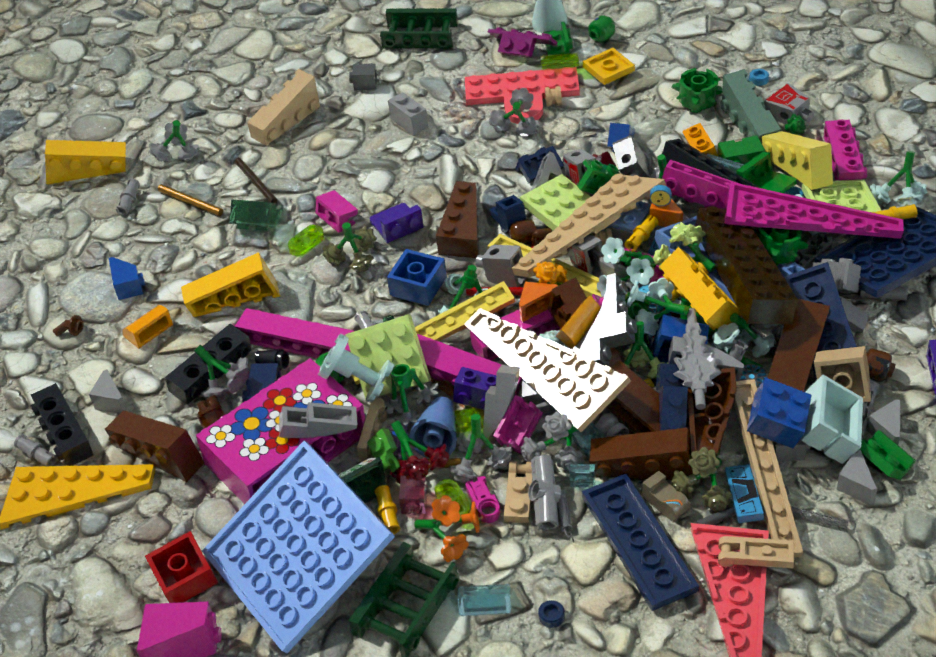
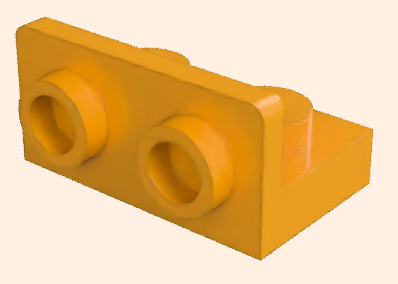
[682,123,720,163]

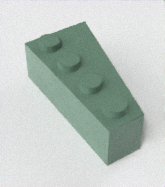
[720,69,781,144]

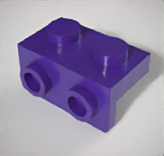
[453,367,497,410]

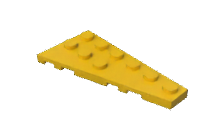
[0,464,156,530]

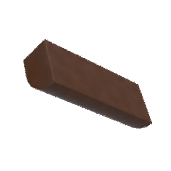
[768,298,830,392]
[606,360,690,433]

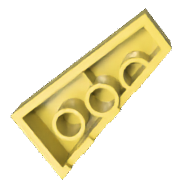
[762,131,833,190]

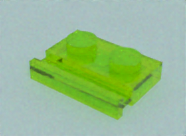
[540,53,579,69]

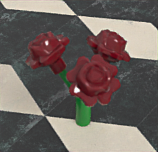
[390,420,449,484]

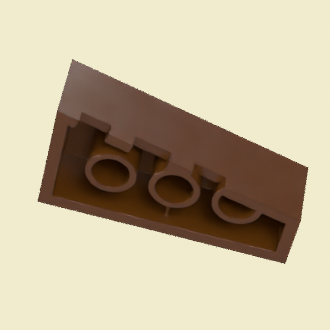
[436,181,479,258]
[548,277,622,367]

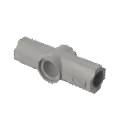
[528,455,561,531]

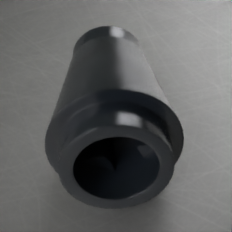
[255,349,290,371]

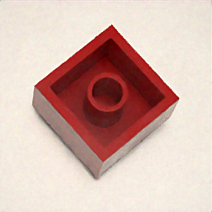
[145,531,218,603]

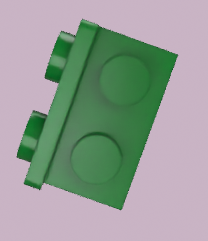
[543,22,573,60]
[577,159,620,194]
[859,430,916,480]

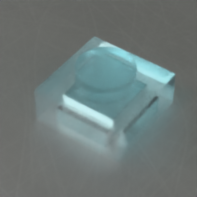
[572,423,605,455]
[569,464,595,488]

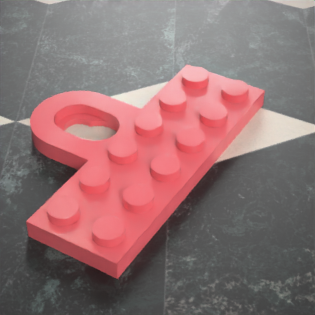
[465,67,580,124]

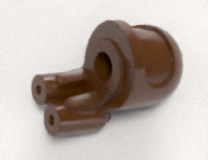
[509,218,552,246]
[197,395,225,429]

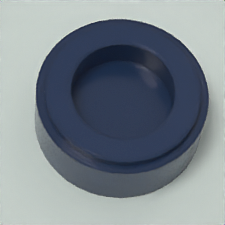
[538,600,565,628]

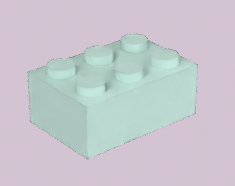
[801,375,863,464]

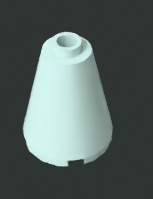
[532,0,568,33]

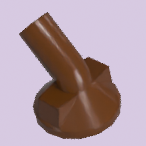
[53,315,84,337]

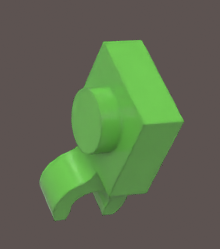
[367,428,400,472]

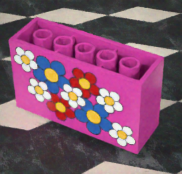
[196,358,366,504]

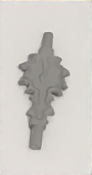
[673,308,722,410]

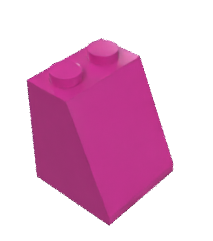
[137,602,222,657]

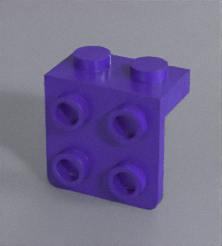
[370,203,424,243]

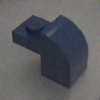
[489,195,526,233]

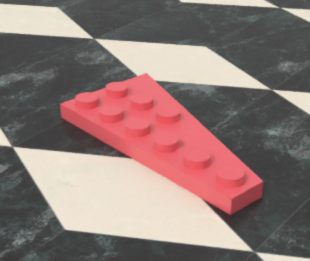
[690,523,769,657]

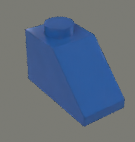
[607,123,635,152]
[109,257,146,300]

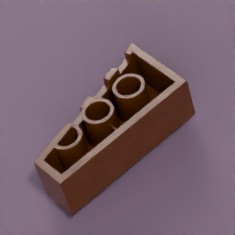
[105,410,204,483]
[589,428,698,481]

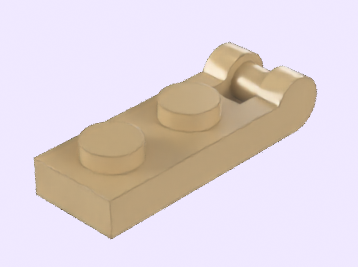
[357,398,387,463]
[504,461,532,523]
[718,536,794,568]

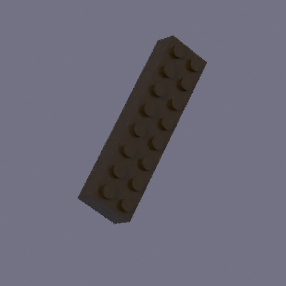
[695,206,798,324]

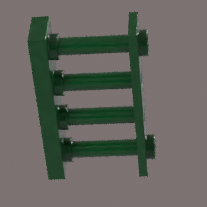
[349,542,459,657]

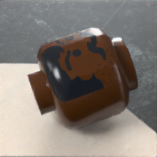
[866,348,896,382]

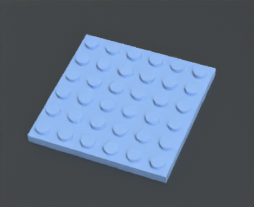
[202,441,395,653]

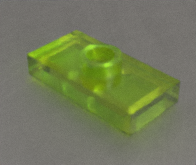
[455,408,484,433]

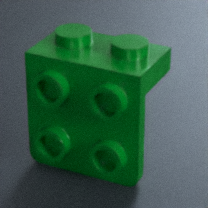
[736,151,797,193]

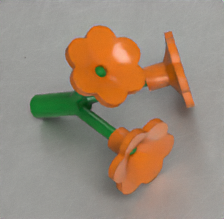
[414,495,480,562]

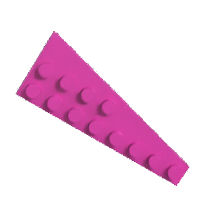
[724,182,904,238]

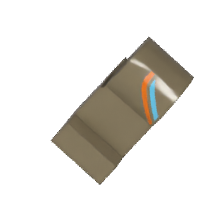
[643,471,691,521]

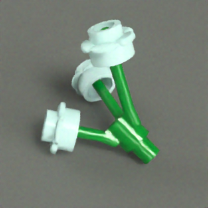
[438,265,488,314]

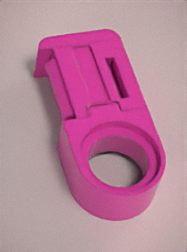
[465,476,500,523]

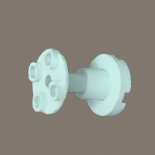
[318,333,394,403]

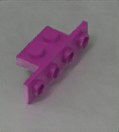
[487,27,558,58]

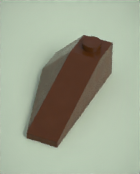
[688,367,737,456]

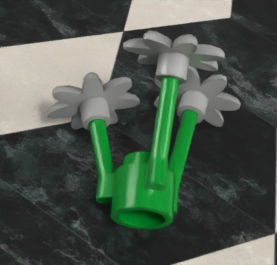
[381,364,439,427]

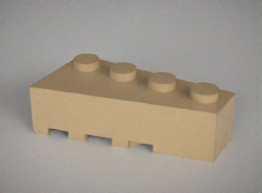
[247,69,320,146]

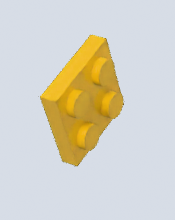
[582,48,635,85]

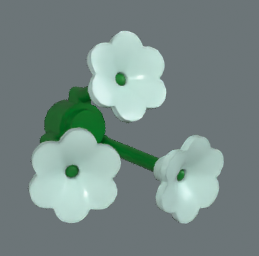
[597,237,656,297]

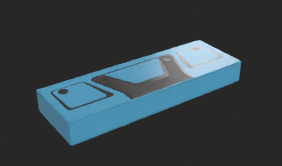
[725,464,764,523]

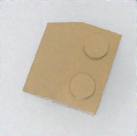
[814,346,871,402]

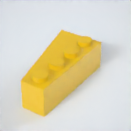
[45,140,126,185]
[659,247,742,330]
[181,252,280,317]

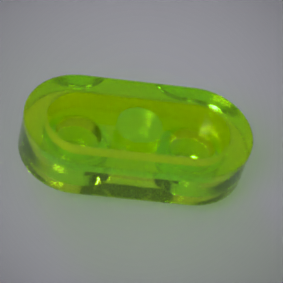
[288,225,324,256]
[435,479,471,516]

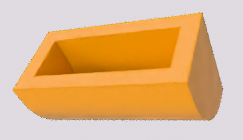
[556,295,601,350]
[122,305,173,349]

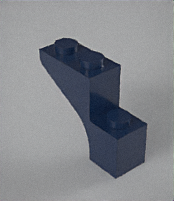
[656,363,688,431]

